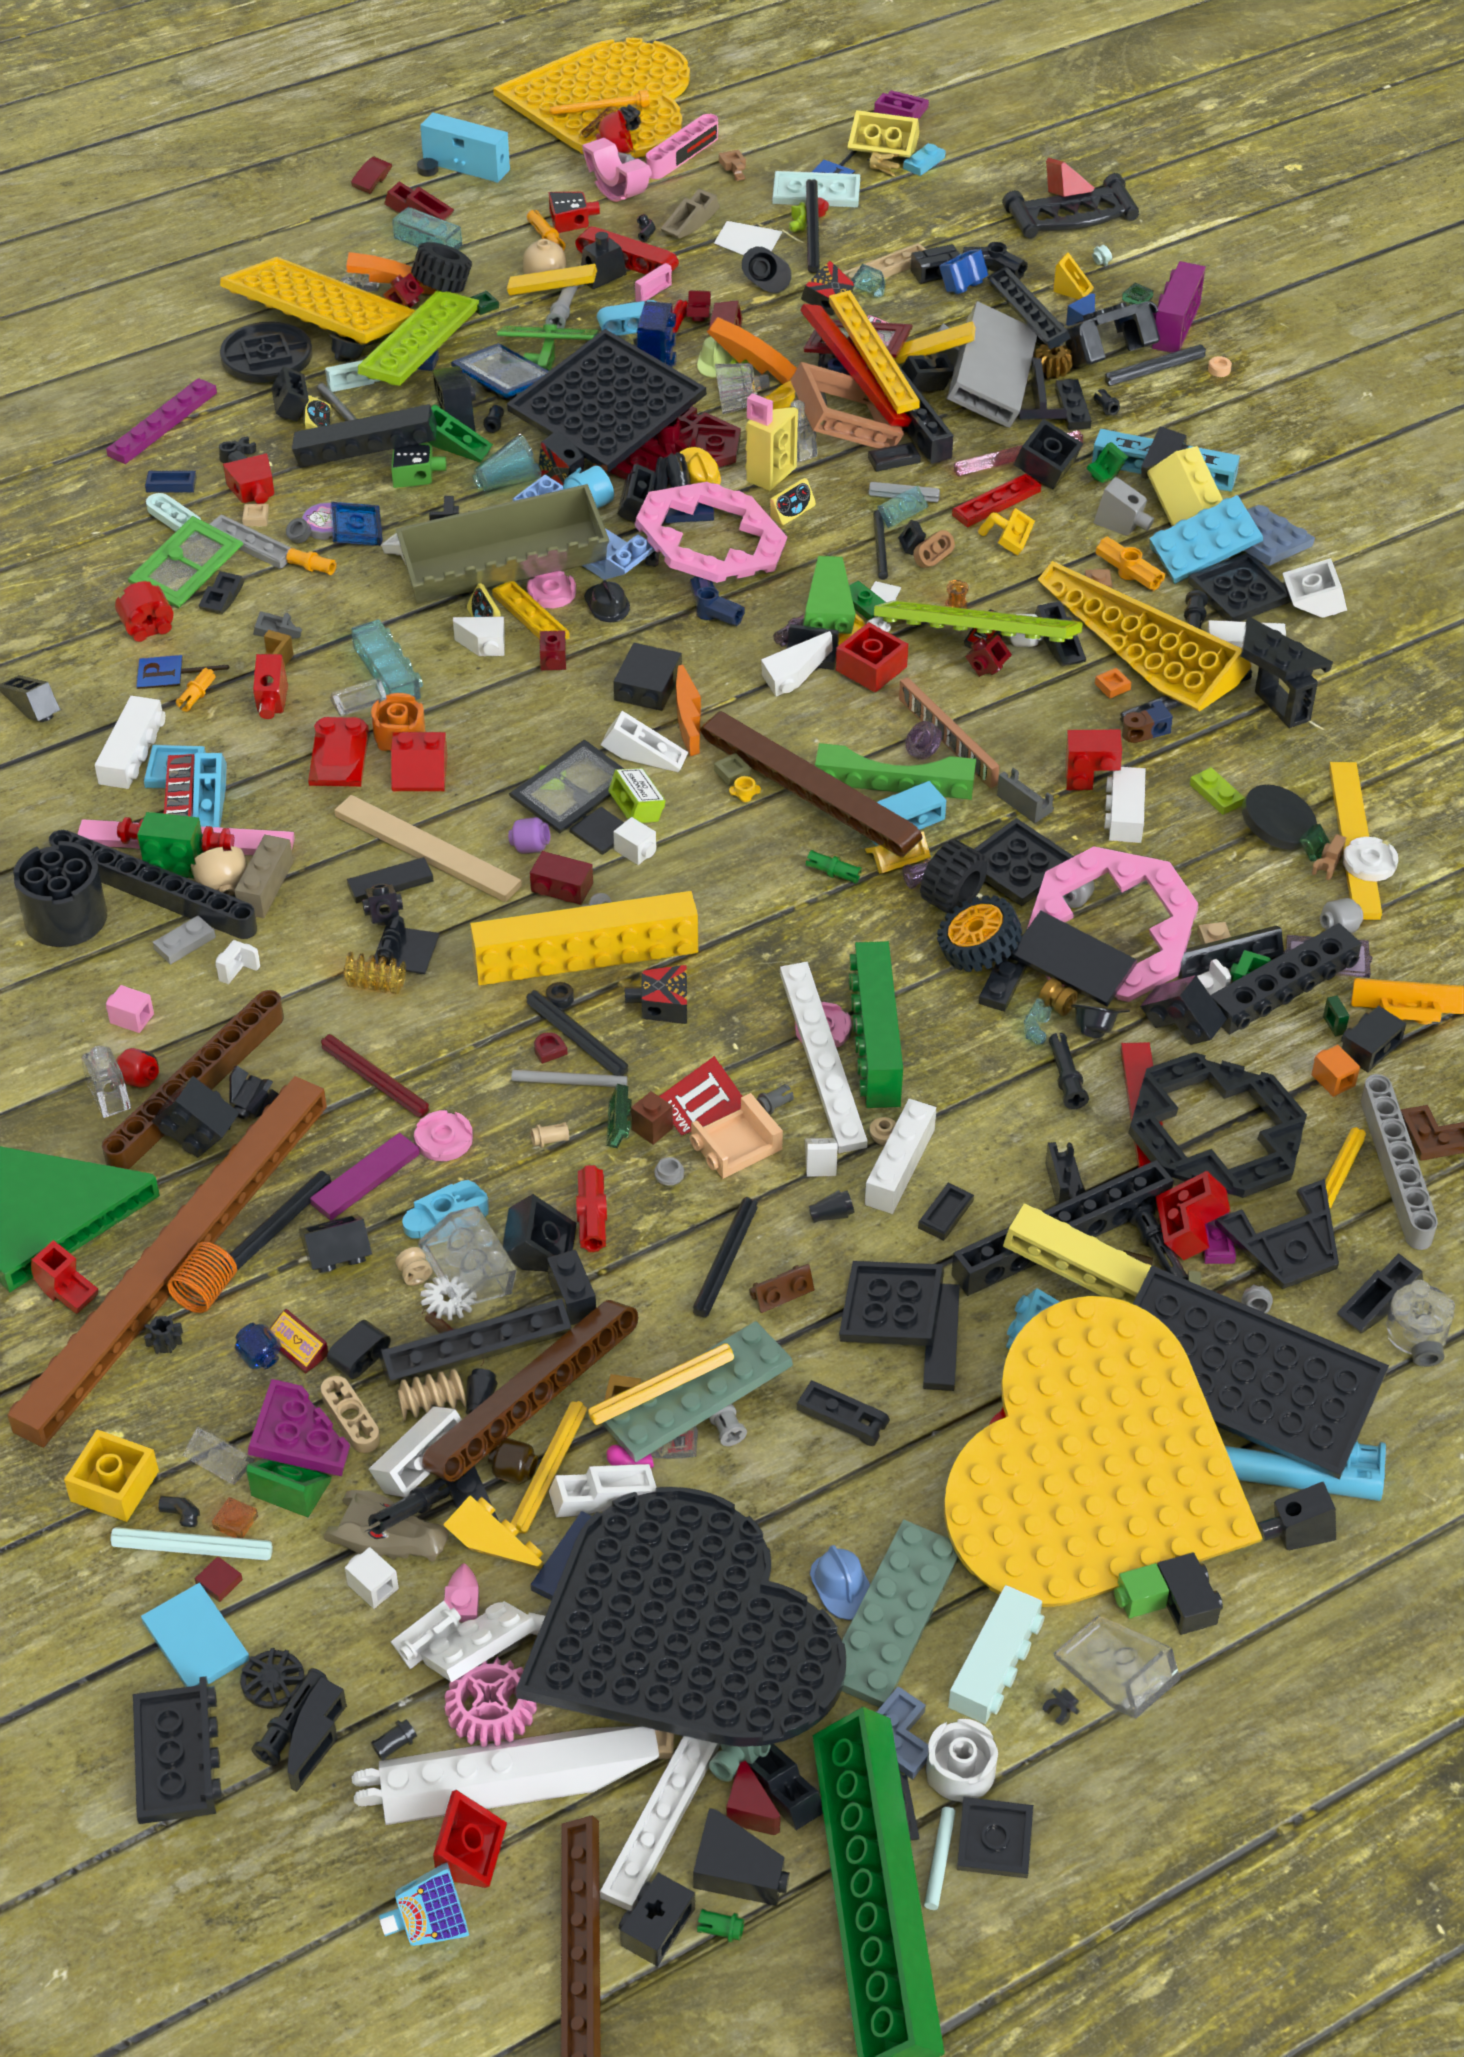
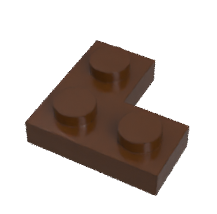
[1400,1105,1464,1161]

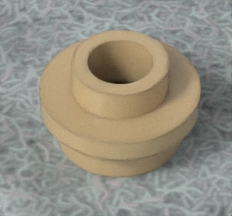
[870,1117,896,1145]

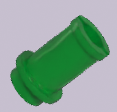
[697,1909,745,1943]

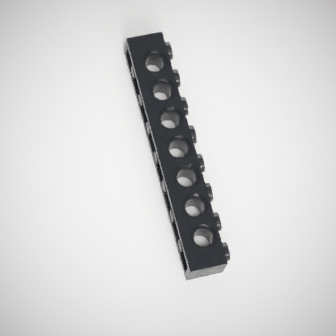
[951,1160,1174,1296]

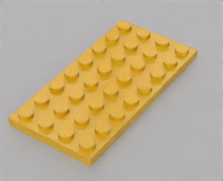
[220,257,416,344]

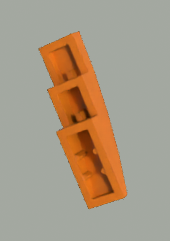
[346,252,437,295]
[707,317,797,385]
[676,665,701,756]

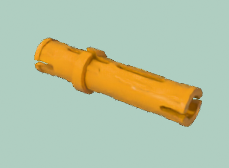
[527,210,566,251]

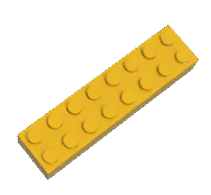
[470,891,698,986]

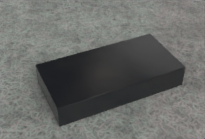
[868,442,921,472]
[918,1182,974,1241]

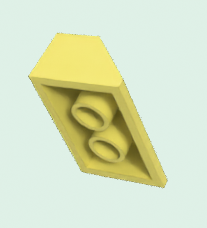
[847,110,920,158]
[745,407,798,491]
[1147,446,1223,527]

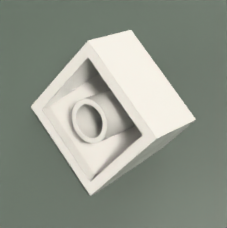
[1283,558,1347,618]

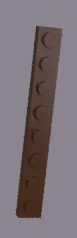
[561,1815,601,2057]

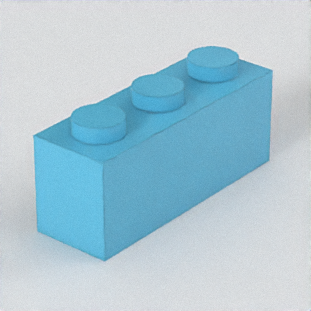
[871,781,946,845]

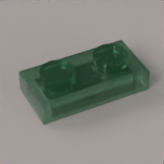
[606,1084,632,1149]

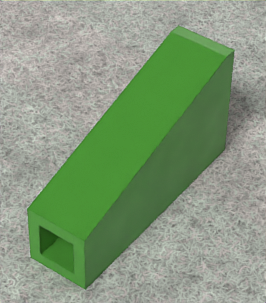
[803,556,856,634]

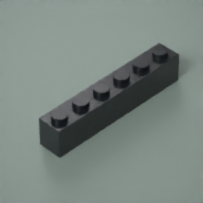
[292,404,437,468]
[380,1298,571,1387]

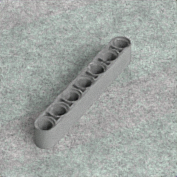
[1361,1074,1438,1250]

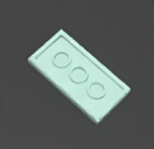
[772,171,860,207]

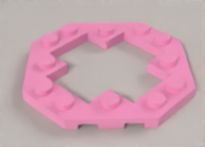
[635,482,787,583]
[1027,847,1198,1002]

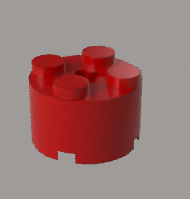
[115,581,174,642]

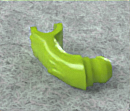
[789,202,807,232]

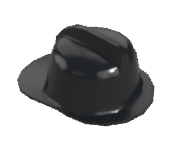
[742,246,792,293]
[329,333,376,362]
[584,580,630,623]
[1071,1004,1130,1039]

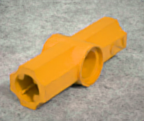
[1096,536,1165,591]

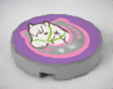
[302,503,348,540]

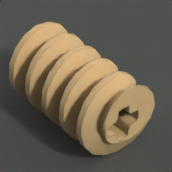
[397,1369,466,1420]

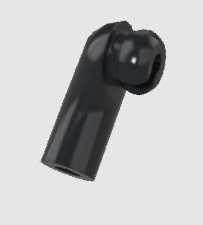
[637,214,656,242]
[158,1496,200,1527]

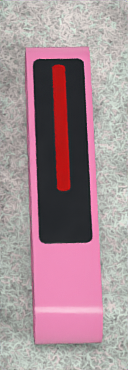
[646,114,718,179]

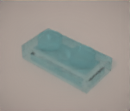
[877,485,928,528]

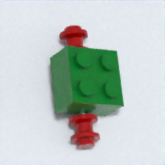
[117,812,235,879]

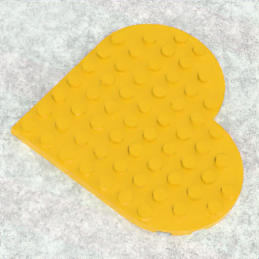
[493,38,690,158]
[944,1296,1263,1607]

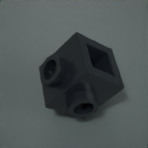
[362,884,403,926]

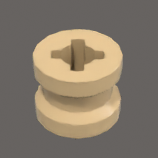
[395,1247,433,1286]

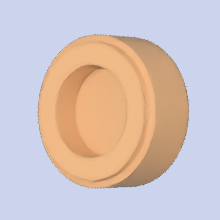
[1208,356,1232,377]

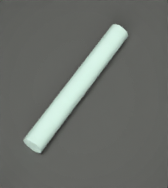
[924,1807,956,1910]

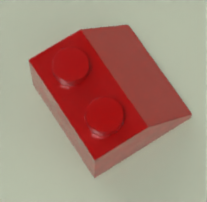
[391,732,448,791]

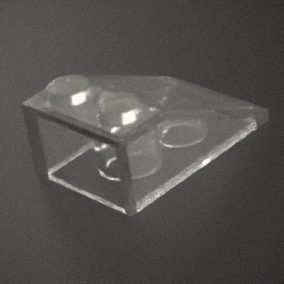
[1053,1615,1181,1719]

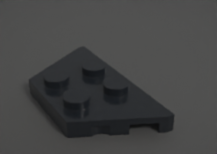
[1240,616,1333,681]

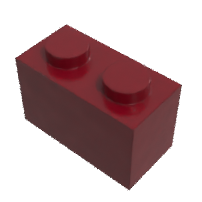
[530,851,593,905]

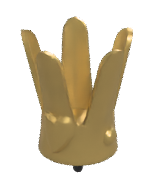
[867,152,900,176]

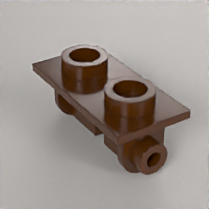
[749,1264,815,1313]

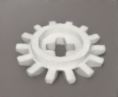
[420,1275,476,1320]

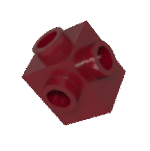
[383,273,424,308]
[965,635,1012,677]

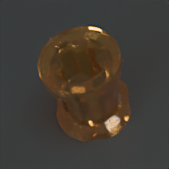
[945,580,969,609]

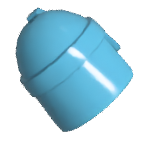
[563,466,614,509]

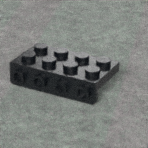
[133,1676,222,1824]

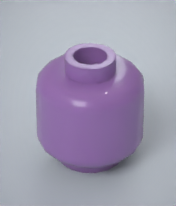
[508,817,550,854]

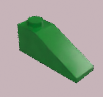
[428,404,493,463]

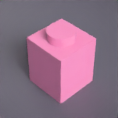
[106,985,154,1033]

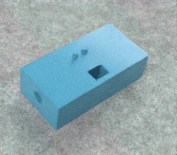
[420,113,510,183]

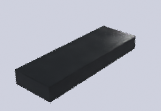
[347,857,434,904]

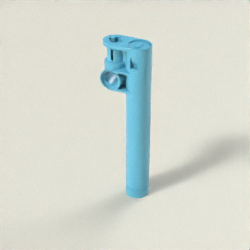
[1225,1440,1386,1501]

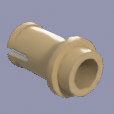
[530,1122,569,1148]

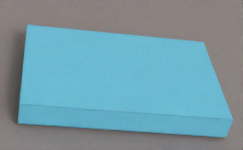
[141,1583,250,1687]

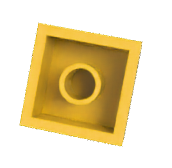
[64,1429,159,1522]

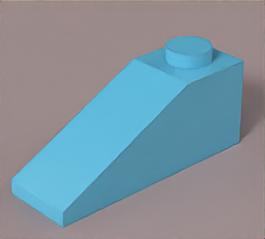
[193,753,227,828]

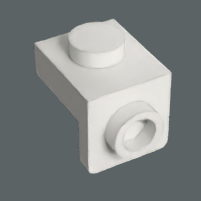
[215,940,260,984]

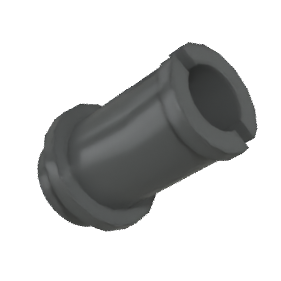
[756,1084,794,1115]

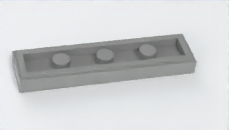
[210,514,291,569]

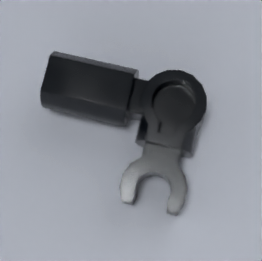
[219,436,256,463]

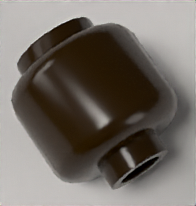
[488,1438,538,1485]

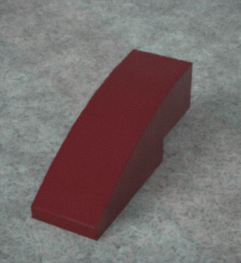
[384,181,454,223]

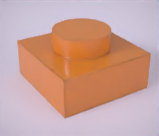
[1095,668,1131,699]

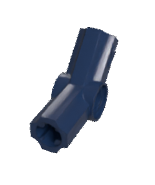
[690,576,745,627]

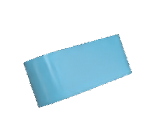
[597,300,665,336]

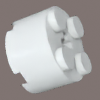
[926,1719,998,1803]

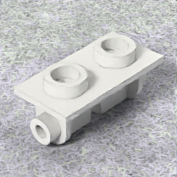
[390,1601,461,1669]

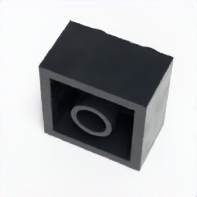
[1013,419,1083,490]
[151,1076,240,1158]

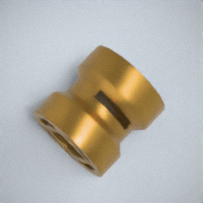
[1038,978,1078,1016]

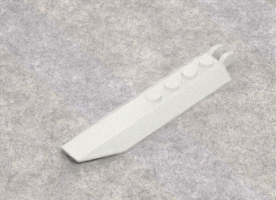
[352,1726,659,1825]

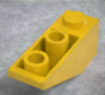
[443,1495,544,1570]

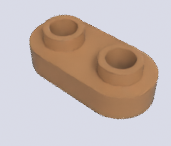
[914,530,955,568]

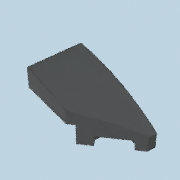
[253,611,302,639]

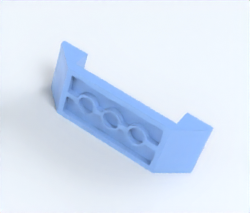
[513,475,655,580]

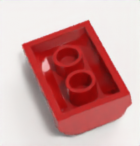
[308,717,369,787]

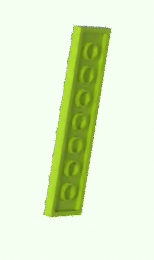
[358,290,479,386]
[874,600,1083,642]

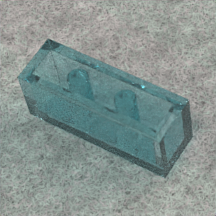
[392,207,462,250]

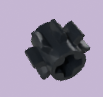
[618,104,641,131]
[144,1315,183,1354]

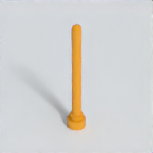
[549,89,650,115]

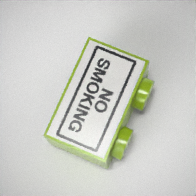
[608,768,666,823]

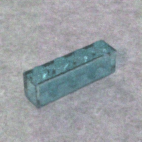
[351,619,423,700]

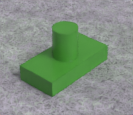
[524,338,555,379]

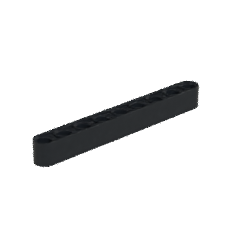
[49,830,257,939]

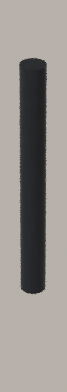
[873,510,888,580]

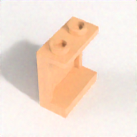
[690,1093,783,1179]

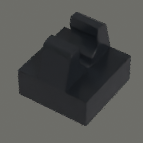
[898,520,926,555]

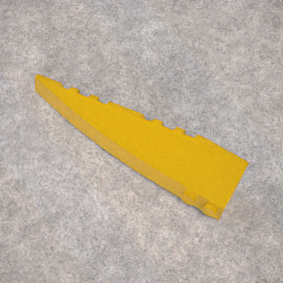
[1038,561,1252,712]

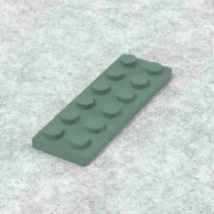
[601,1321,793,1462]
[842,1519,959,1708]

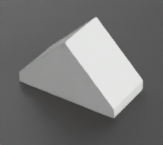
[805,1138,837,1177]

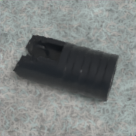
[666,452,691,488]

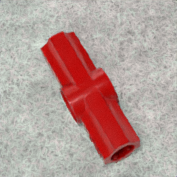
[576,1165,607,1252]

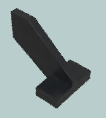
[1017,357,1067,419]

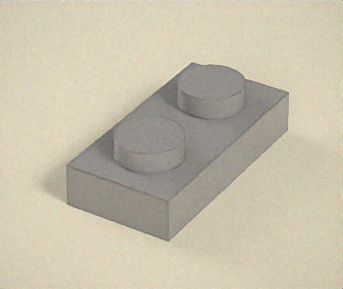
[153,916,216,964]

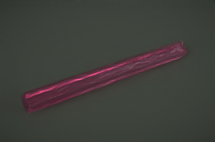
[954,430,1084,476]

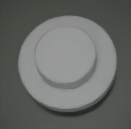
[655,1157,684,1185]

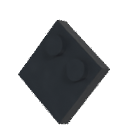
[957,1797,1034,1878]

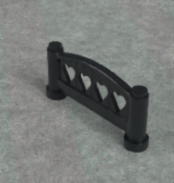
[1002,173,1139,238]

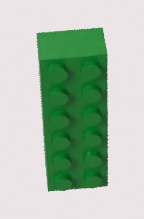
[848,941,903,1108]

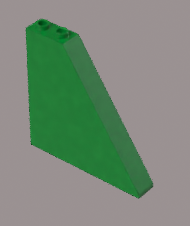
[0,1146,160,1293]

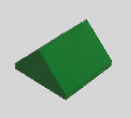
[246,1459,332,1518]

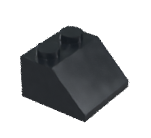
[501,1194,577,1272]
[299,1214,372,1273]

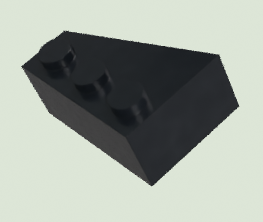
[432,366,476,432]

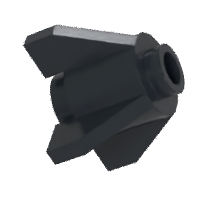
[229,1066,279,1120]

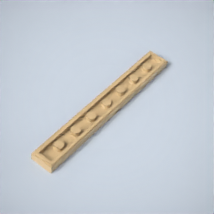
[334,795,522,902]

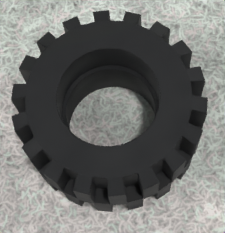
[411,242,472,293]
[920,840,988,914]

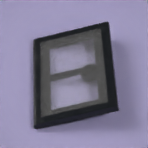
[509,740,624,834]

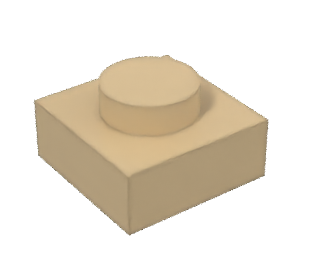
[1197,922,1231,944]

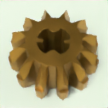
[1034,345,1072,379]

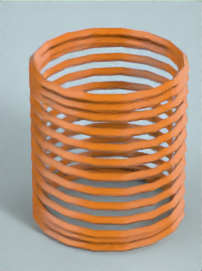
[167,1242,237,1313]

